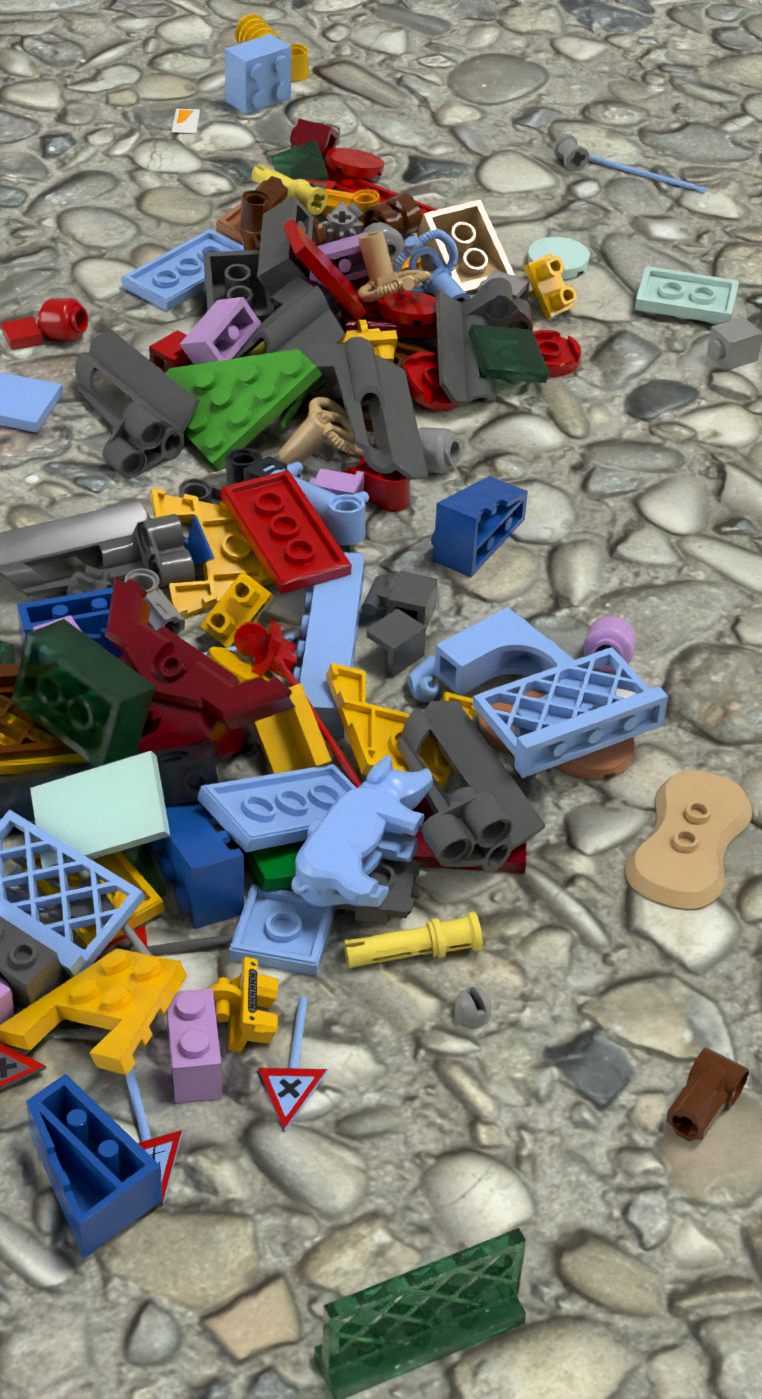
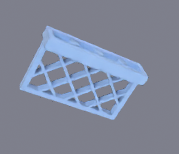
[472,647,668,778]
[0,809,145,980]

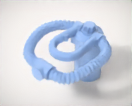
[392,229,470,303]

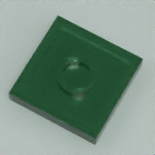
[468,324,550,383]

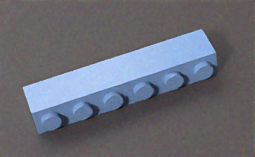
[294,552,365,739]

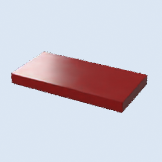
[220,470,352,594]

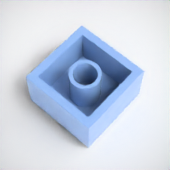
[225,34,291,115]

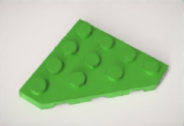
[166,349,322,470]

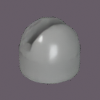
[454,987,492,1028]

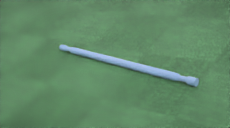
[588,156,707,193]

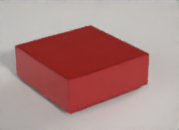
[1,316,43,350]

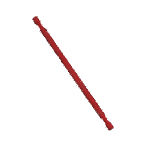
[274,655,362,788]

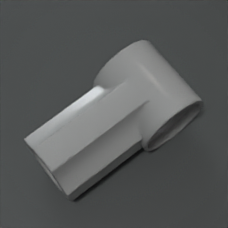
[124,568,185,635]

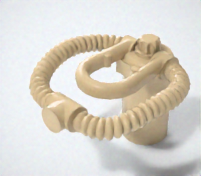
[358,231,431,302]
[278,397,371,466]

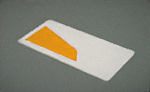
[172,109,200,133]

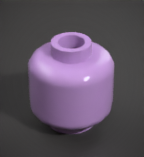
[583,616,637,673]

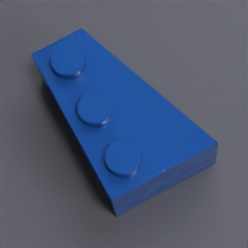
[431,476,528,577]
[17,588,123,668]
[147,801,244,929]
[26,1074,163,1259]

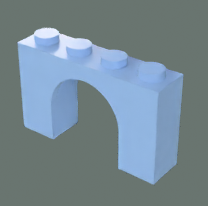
[434,607,616,737]

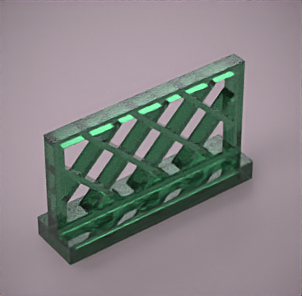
[314,1228,526,1399]

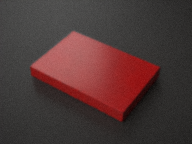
[283,218,366,320]

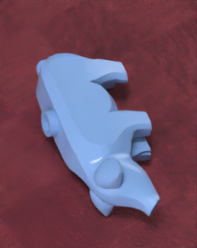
[291,754,433,907]

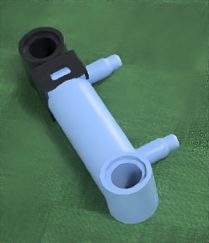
[226,448,369,545]

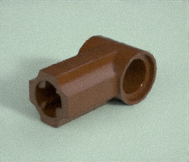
[240,176,288,232]
[666,1047,749,1141]

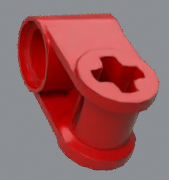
[343,455,410,511]

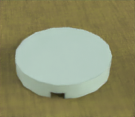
[527,237,590,280]

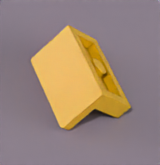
[253,683,332,774]

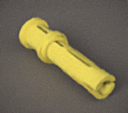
[251,164,328,215]
[343,911,483,969]

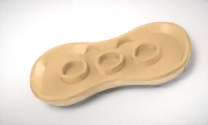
[625,770,752,909]

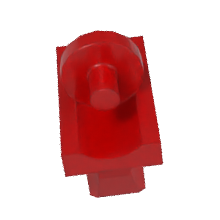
[234,620,297,678]

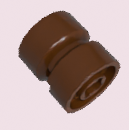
[363,193,422,237]

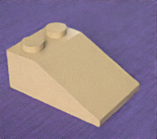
[417,200,515,293]

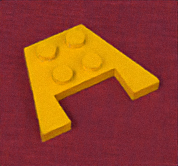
[150,488,273,618]
[326,662,476,789]
[0,949,187,1075]

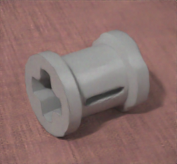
[553,134,589,172]

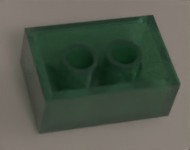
[11,619,156,767]

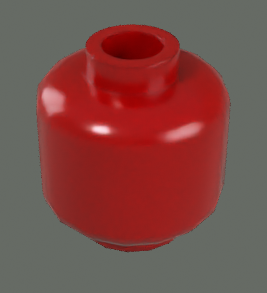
[37,298,89,341]

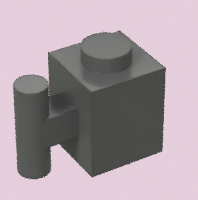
[362,571,438,629]

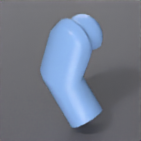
[406,655,439,703]

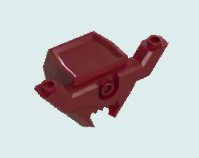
[99,578,295,760]

